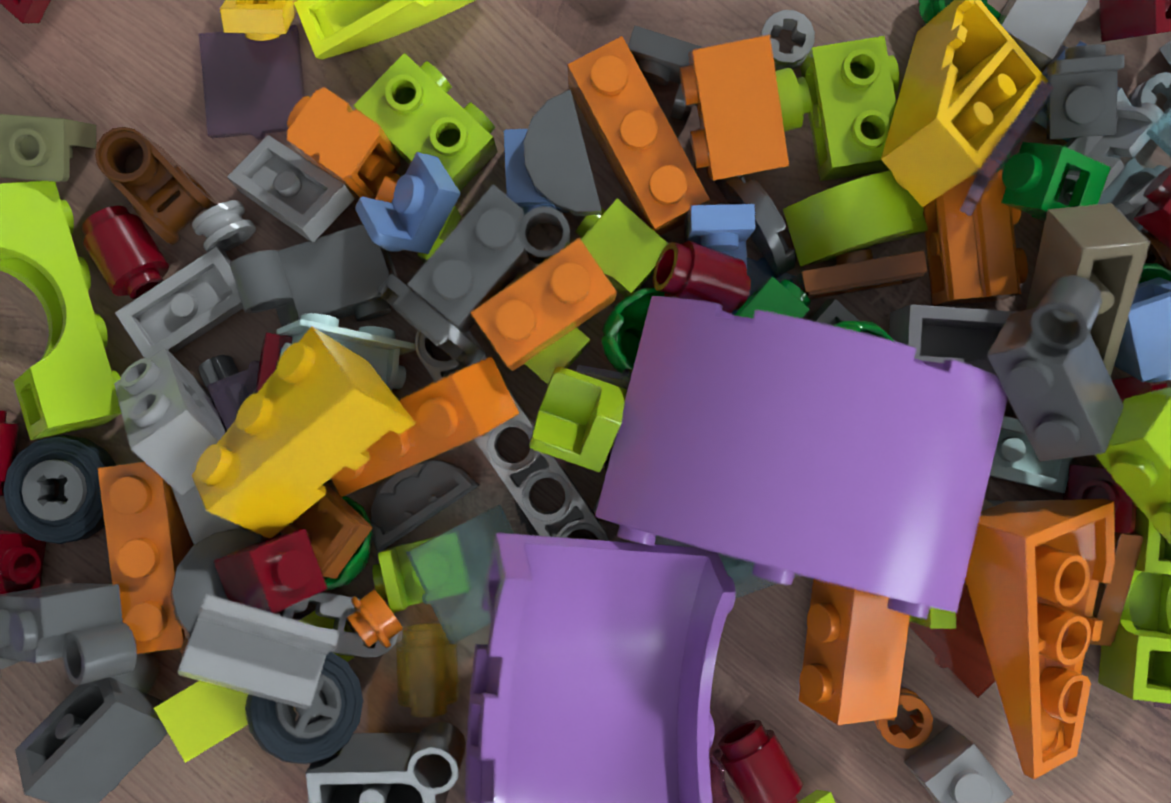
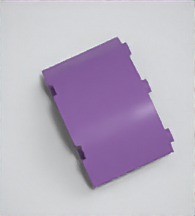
[595,296,1008,619]
[465,533,735,803]

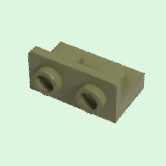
[0,114,96,182]

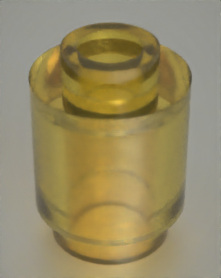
[396,623,459,717]

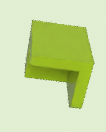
[529,366,627,472]

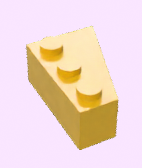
[881,0,1049,207]
[191,326,415,539]

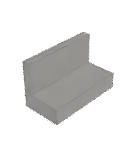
[177,594,339,710]

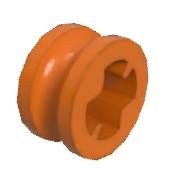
[874,687,933,749]

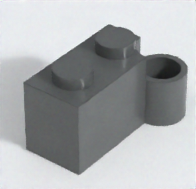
[407,185,570,334]
[229,224,397,327]
[987,275,1124,462]
[0,583,137,685]
[15,653,168,803]
[306,722,466,803]

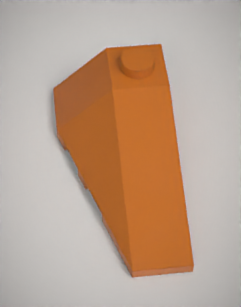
[965,499,1115,779]

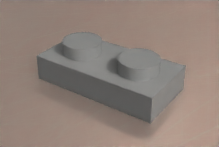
[227,135,354,243]
[115,246,243,359]

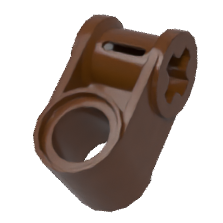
[95,127,218,245]

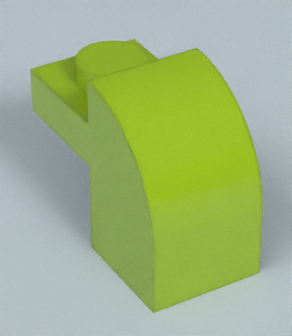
[783,171,928,267]

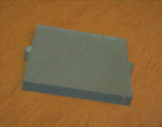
[406,504,514,644]

